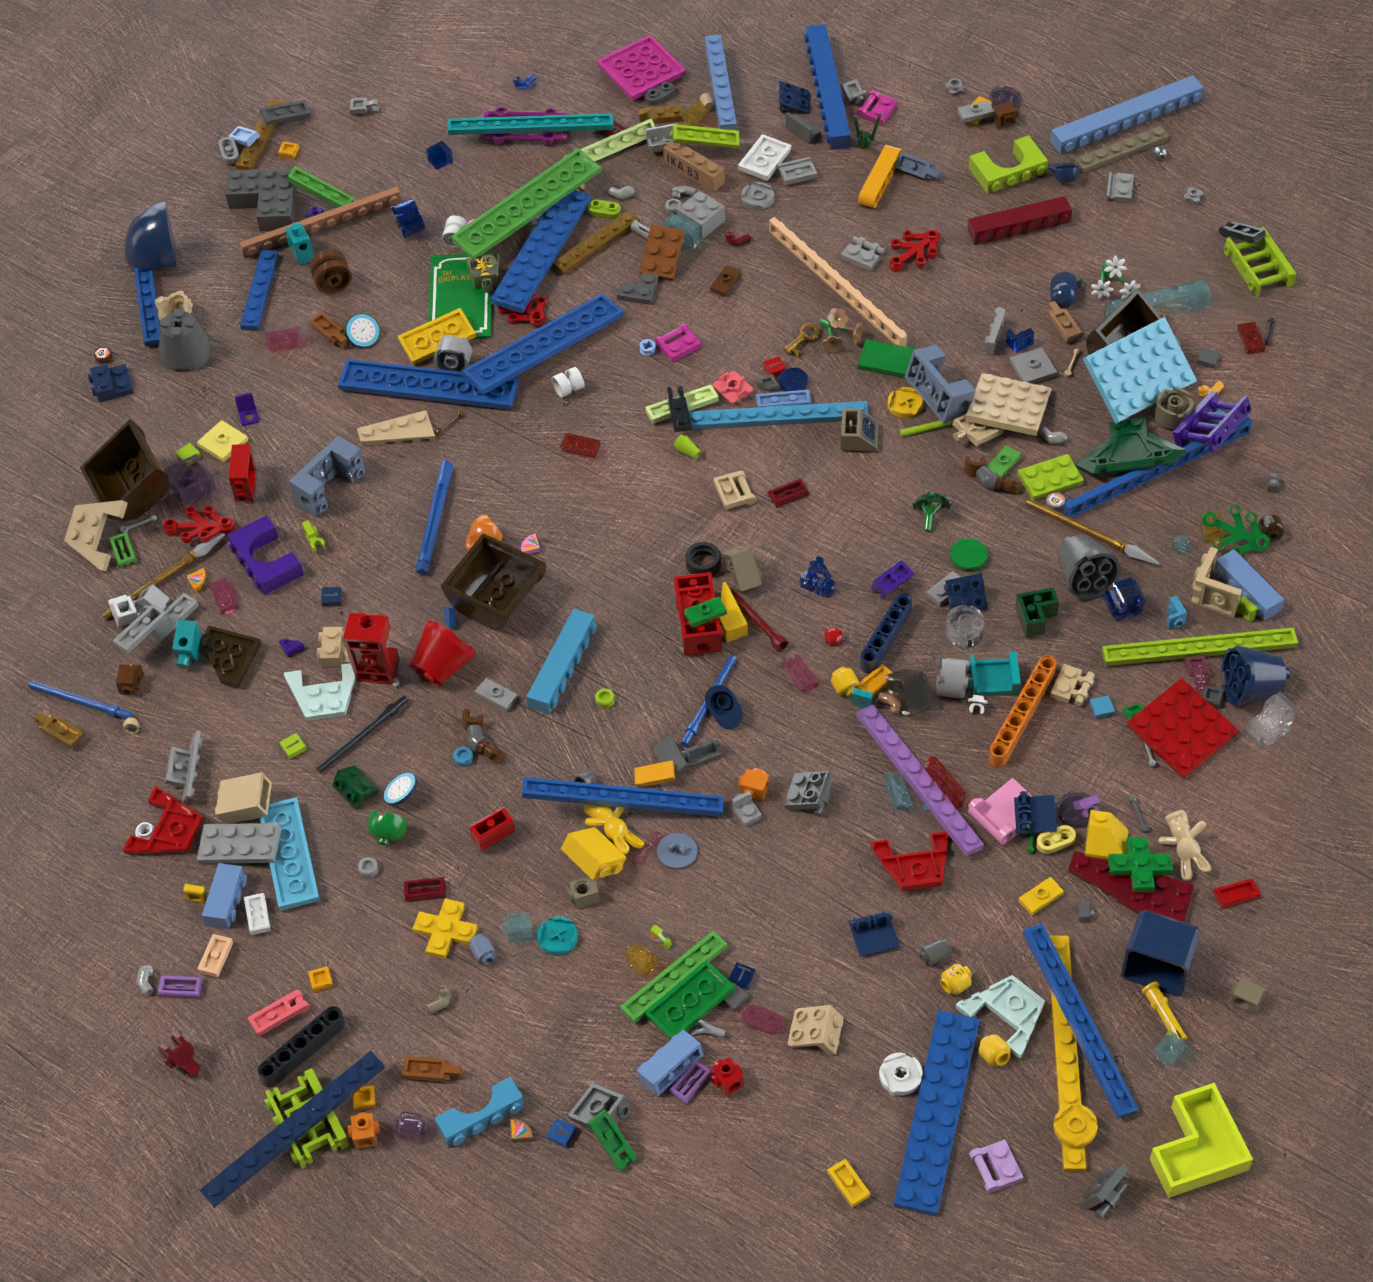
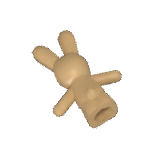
[1158,810,1211,881]

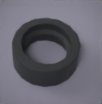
[685,542,721,576]

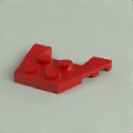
[123,786,203,855]
[870,832,949,892]

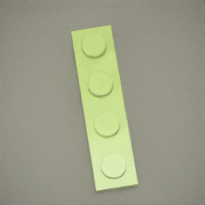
[645,385,718,424]

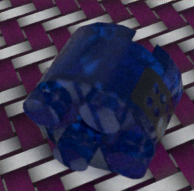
[1102,578,1147,621]

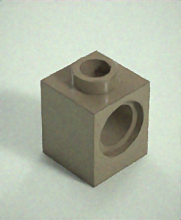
[567,876,600,909]
[1229,977,1265,1015]

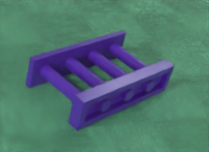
[1172,391,1252,453]

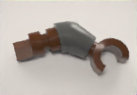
[964,456,1021,494]
[462,708,506,764]

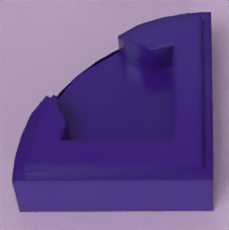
[278,639,305,657]

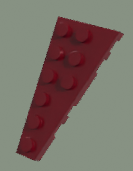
[1068,851,1194,922]

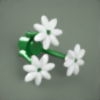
[1091,255,1141,300]

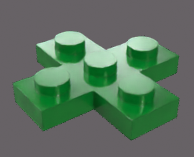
[1108,837,1173,892]

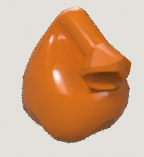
[465,514,503,550]

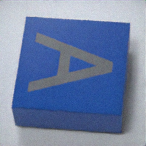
[547,1118,576,1148]

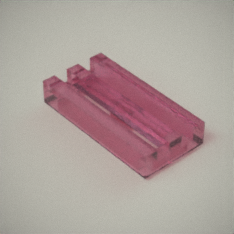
[782,654,818,693]

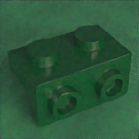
[332,765,379,809]

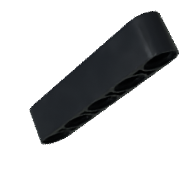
[258,1006,345,1088]

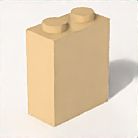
[215,772,272,824]

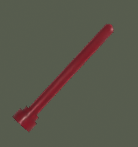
[729,588,789,652]

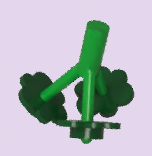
[912,492,952,531]

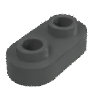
[645,82,675,105]

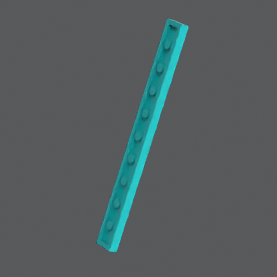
[448,113,613,135]

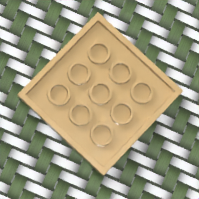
[965,373,1052,436]

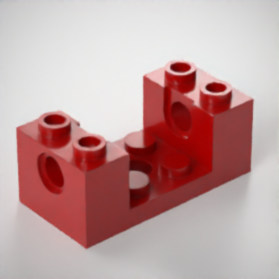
[673,572,722,656]
[343,612,400,684]

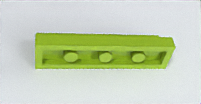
[670,124,739,149]

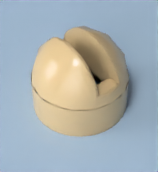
[123,717,139,735]

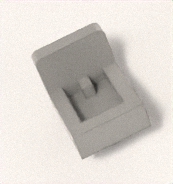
[841,79,867,104]

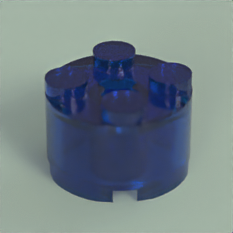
[390,198,426,238]

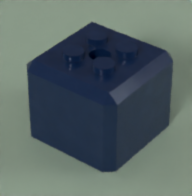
[1121,910,1201,997]

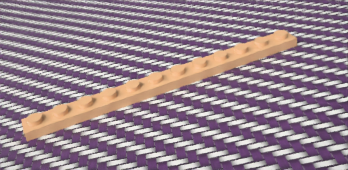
[769,217,907,347]

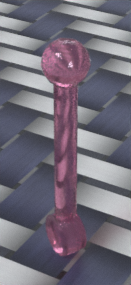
[634,831,661,864]

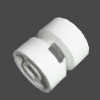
[442,215,468,248]
[552,367,585,398]

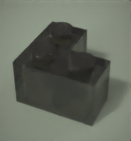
[885,669,932,716]

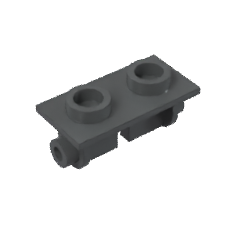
[680,738,723,768]

